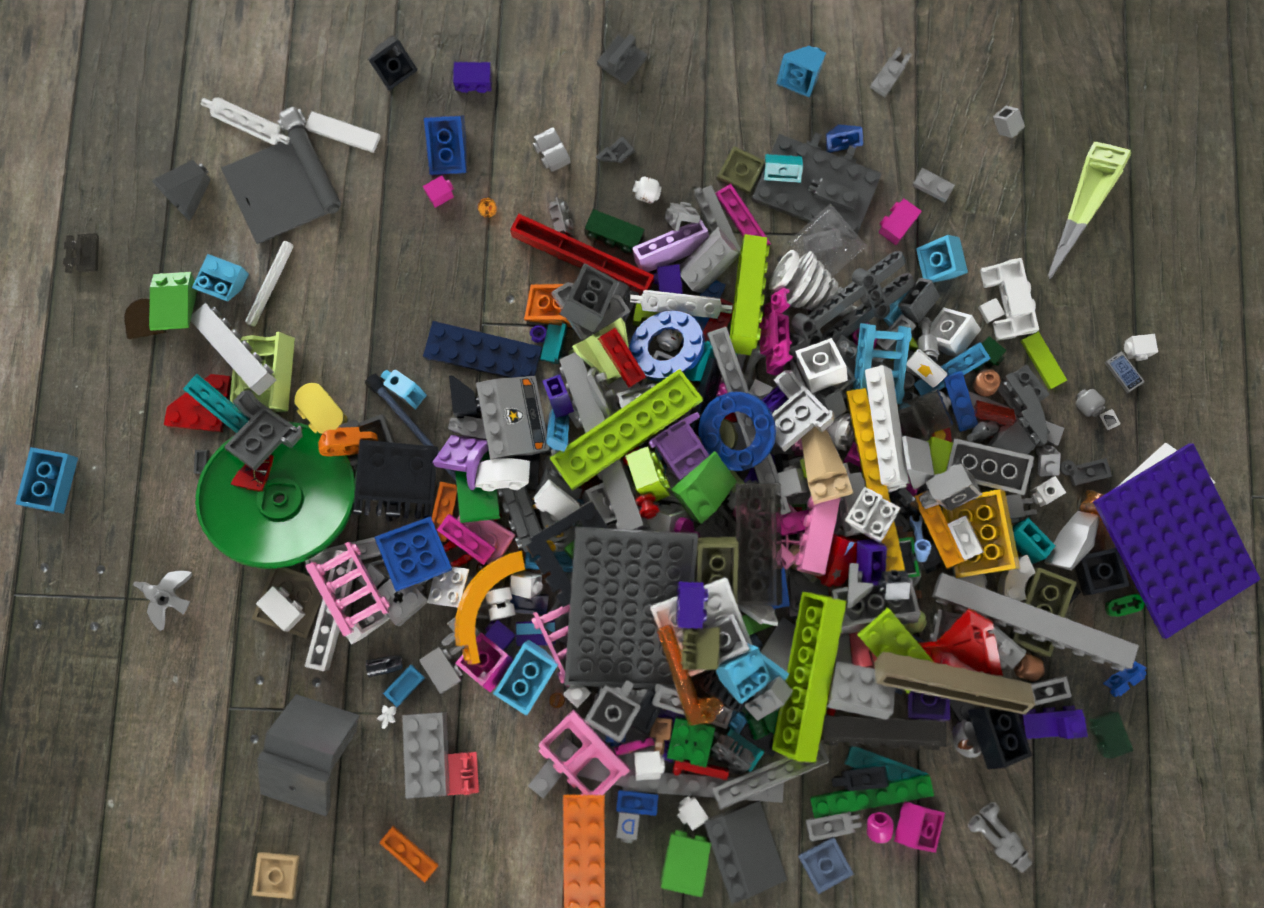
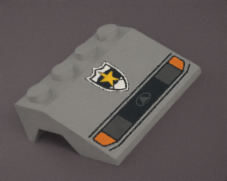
[476,376,550,460]

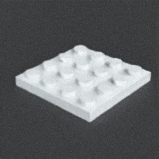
[650,577,752,680]

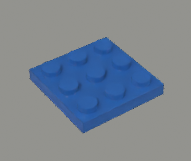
[375,516,452,592]

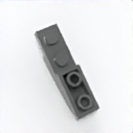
[1001,372,1047,447]

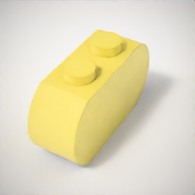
[295,383,347,434]

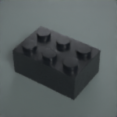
[967,705,1032,770]

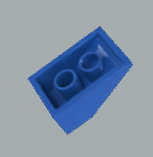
[424,115,467,175]

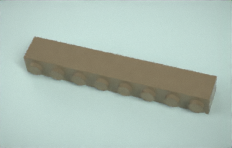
[874,652,1035,715]

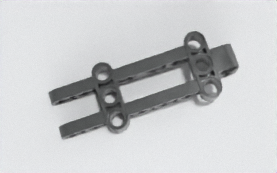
[789,251,915,363]

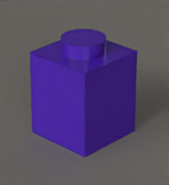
[485,620,516,651]
[1056,715,1088,739]

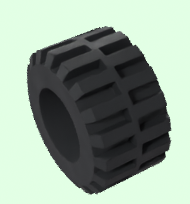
[698,670,748,712]

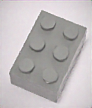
[827,661,895,720]

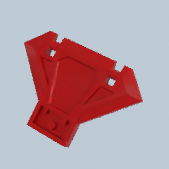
[918,609,1003,676]

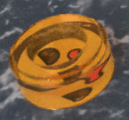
[478,198,497,218]

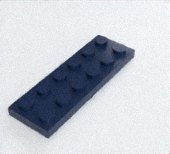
[423,321,542,378]

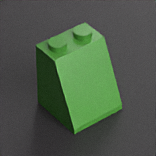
[660,830,711,897]

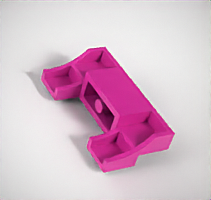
[759,288,793,376]

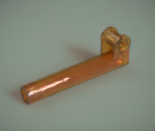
[657,625,723,725]

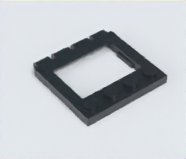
[526,501,609,608]

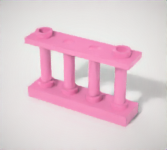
[306,542,390,636]
[531,604,570,687]

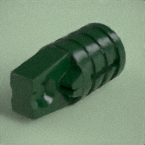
[745,708,770,740]

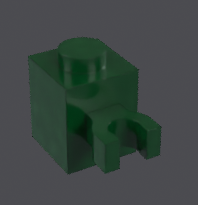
[973,336,1007,373]

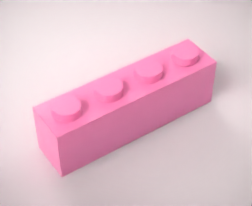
[795,496,841,576]

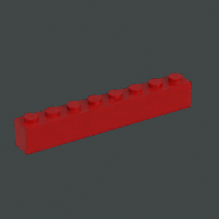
[510,213,654,296]

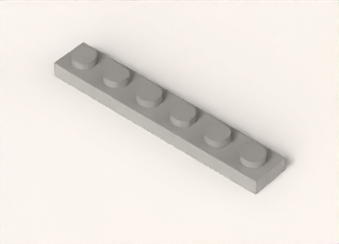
[712,743,830,810]

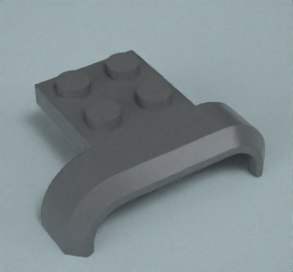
[224,390,303,471]

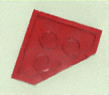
[164,374,232,433]

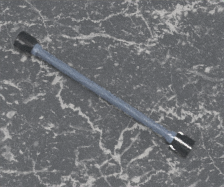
[365,373,456,481]

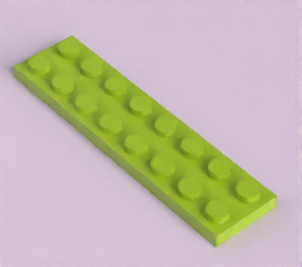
[550,369,703,491]

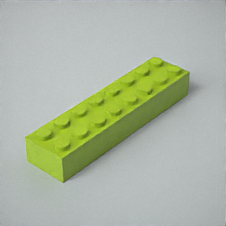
[772,591,846,763]

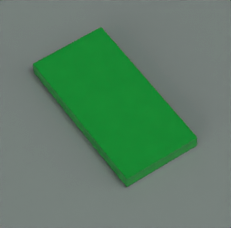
[455,450,500,523]

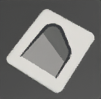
[1100,409,1120,430]

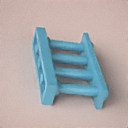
[853,323,912,404]

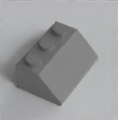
[680,227,741,293]

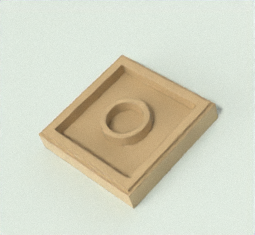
[252,852,299,899]

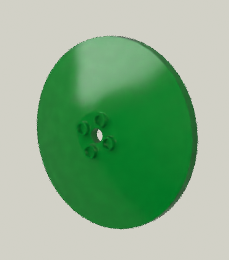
[195,422,355,568]

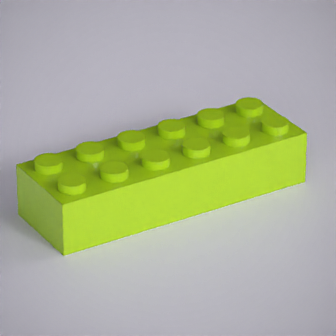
[730,234,770,356]

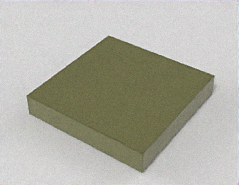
[717,146,765,195]

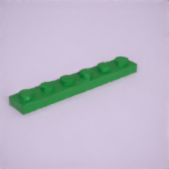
[810,774,934,819]

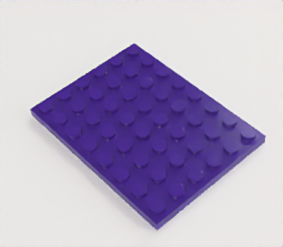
[1093,444,1261,639]

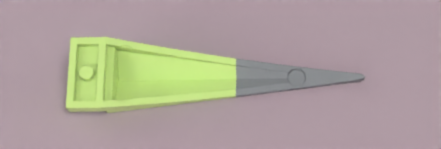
[1048,141,1131,279]

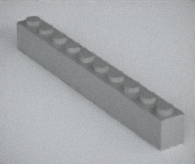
[559,352,649,531]
[932,573,1139,671]

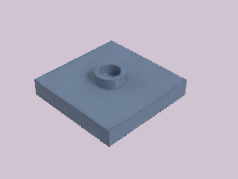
[798,837,854,894]

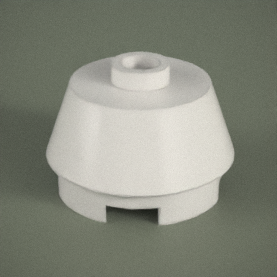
[827,413,855,451]

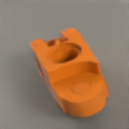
[318,427,378,457]

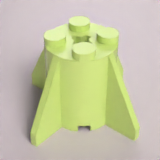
[568,318,629,384]

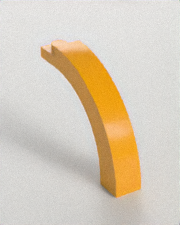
[455,551,525,664]

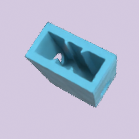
[380,370,427,410]

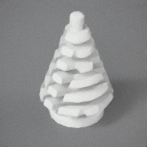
[769,250,857,316]

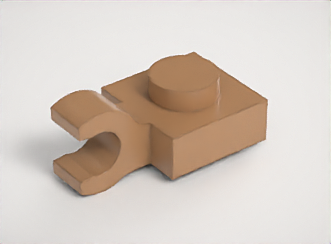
[650,718,673,755]

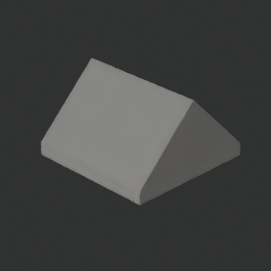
[902,436,934,489]
[704,614,750,664]

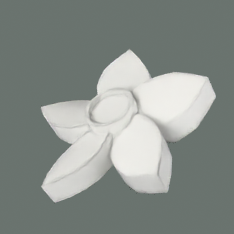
[376,705,396,729]

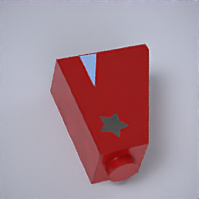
[814,533,860,587]

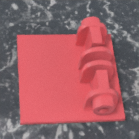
[448,752,479,795]

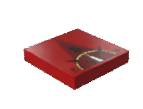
[231,455,274,492]

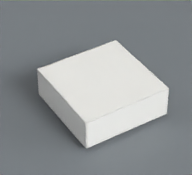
[978,298,1005,324]

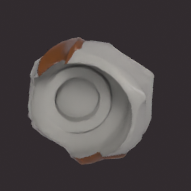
[951,719,981,758]

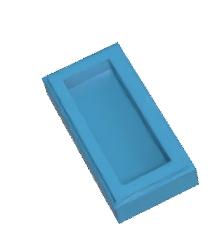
[383,664,425,707]

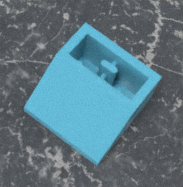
[192,254,249,302]
[716,643,771,704]

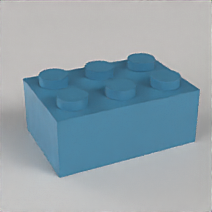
[15,447,78,514]

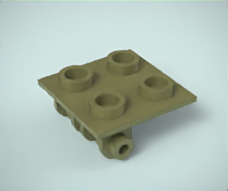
[680,628,720,670]

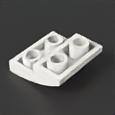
[845,487,900,543]

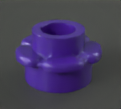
[530,325,547,343]

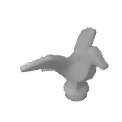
[133,571,192,631]

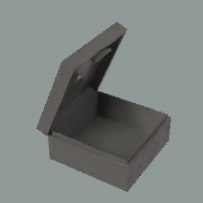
[257,694,359,816]

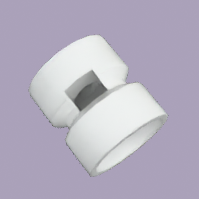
[486,587,516,620]

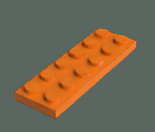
[563,795,605,908]

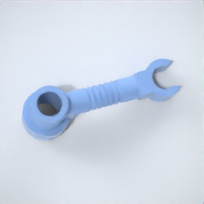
[909,515,931,562]

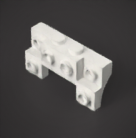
[980,258,1039,341]

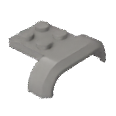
[772,370,834,452]

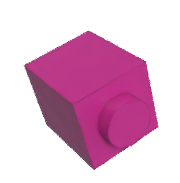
[423,175,454,208]

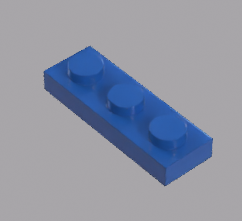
[943,371,978,432]

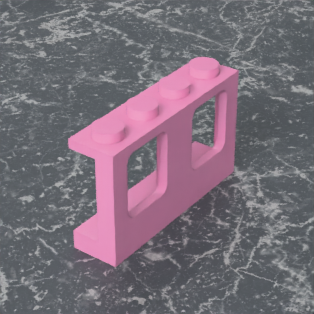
[539,709,630,795]

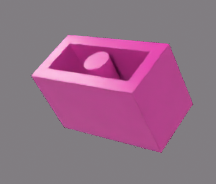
[878,198,922,245]

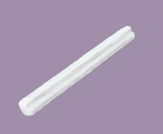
[245,241,293,327]

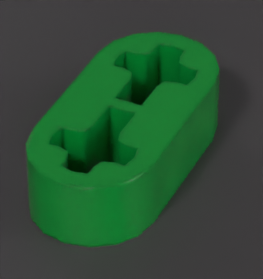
[1105,594,1145,617]

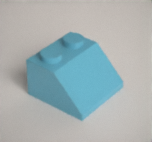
[916,235,968,282]

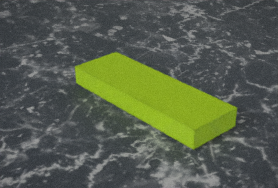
[1020,331,1067,390]

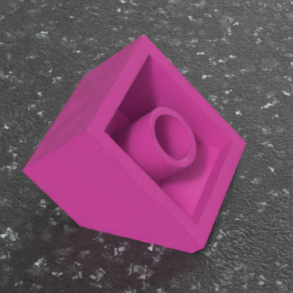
[455,633,514,693]
[894,801,945,853]

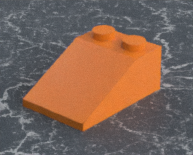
[524,284,573,328]

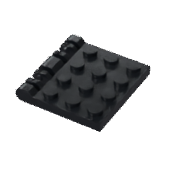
[352,440,438,519]

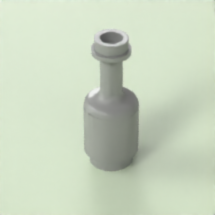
[918,317,939,362]

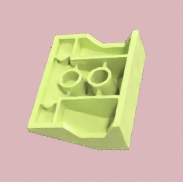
[230,332,295,413]

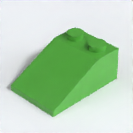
[149,272,198,331]
[670,451,737,524]

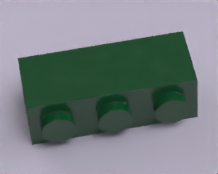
[584,209,645,255]

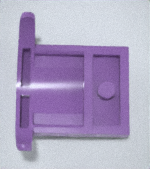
[649,413,709,481]
[433,435,489,490]

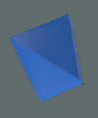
[826,124,863,153]

